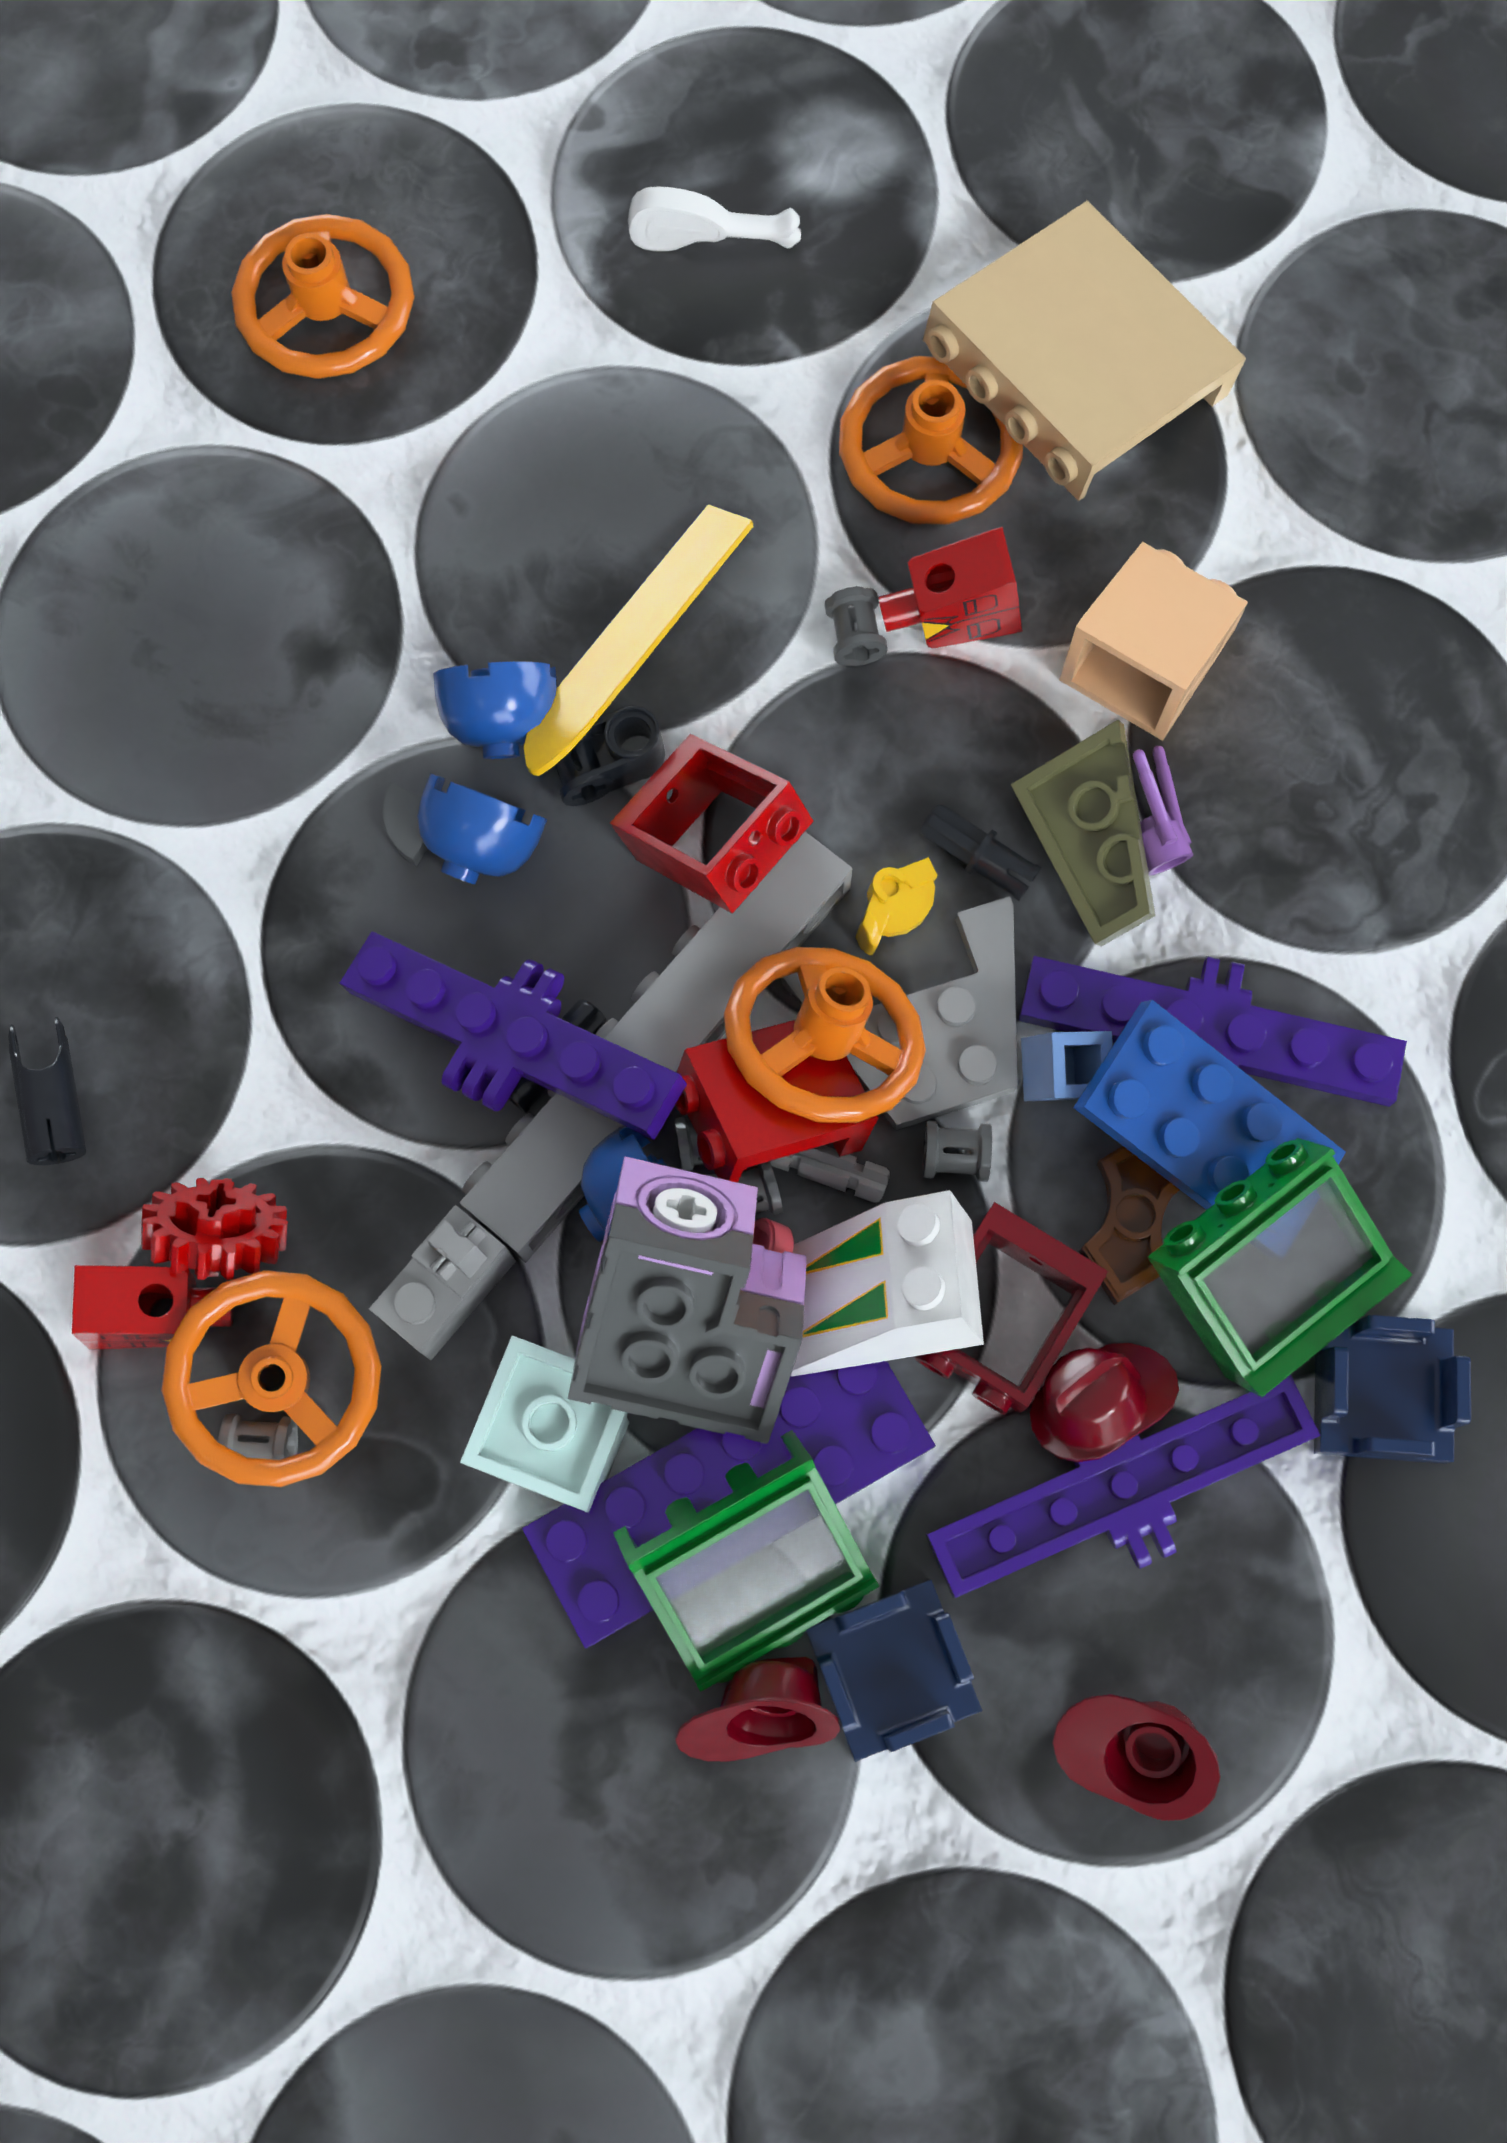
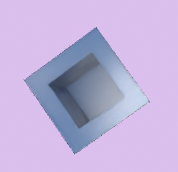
[1021,1031,1113,1101]

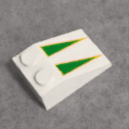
[791,1190,984,1377]

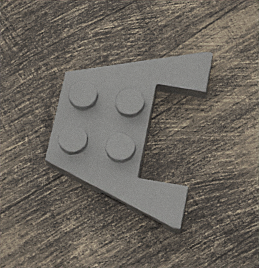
[780,896,1018,1130]

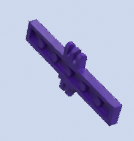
[339,931,687,1140]
[1018,956,1407,1107]
[926,1375,1321,1598]

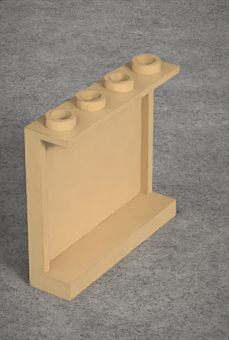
[923,201,1246,501]

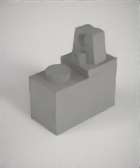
[369,1205,516,1360]

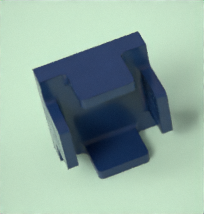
[1314,1315,1471,1464]
[806,1580,983,1762]

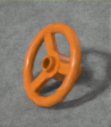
[231,214,414,379]
[839,356,1023,525]
[724,947,926,1123]
[161,1270,382,1487]

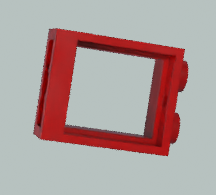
[610,734,814,914]

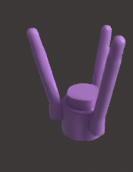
[1133,746,1193,875]

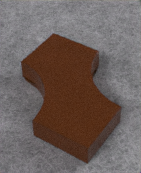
[1079,1146,1180,1305]

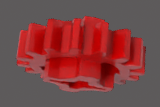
[141,1178,288,1280]

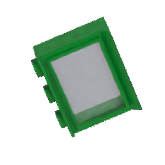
[1148,1138,1413,1397]
[613,1430,880,1692]

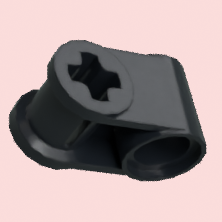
[555,706,665,806]

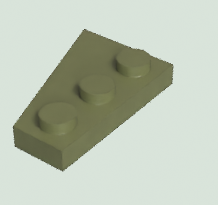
[1011,720,1156,947]

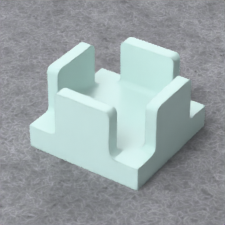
[460,1335,629,1513]

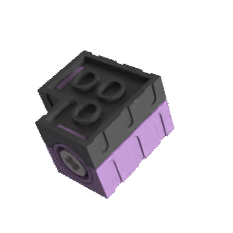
[567,1157,807,1444]

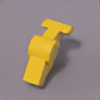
[855,857,938,955]

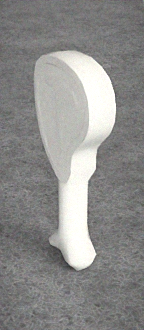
[628,186,801,251]

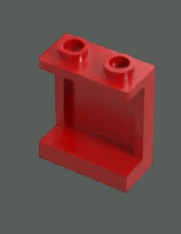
[675,1020,879,1183]

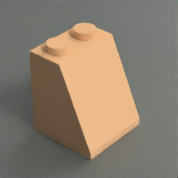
[1059,541,1248,741]

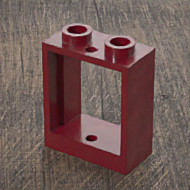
[915,1202,1109,1415]

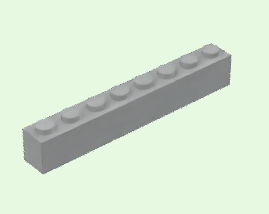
[459,831,853,1263]

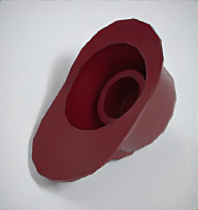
[1030,1343,1179,1462]
[675,1656,841,1762]
[1053,1694,1221,1821]

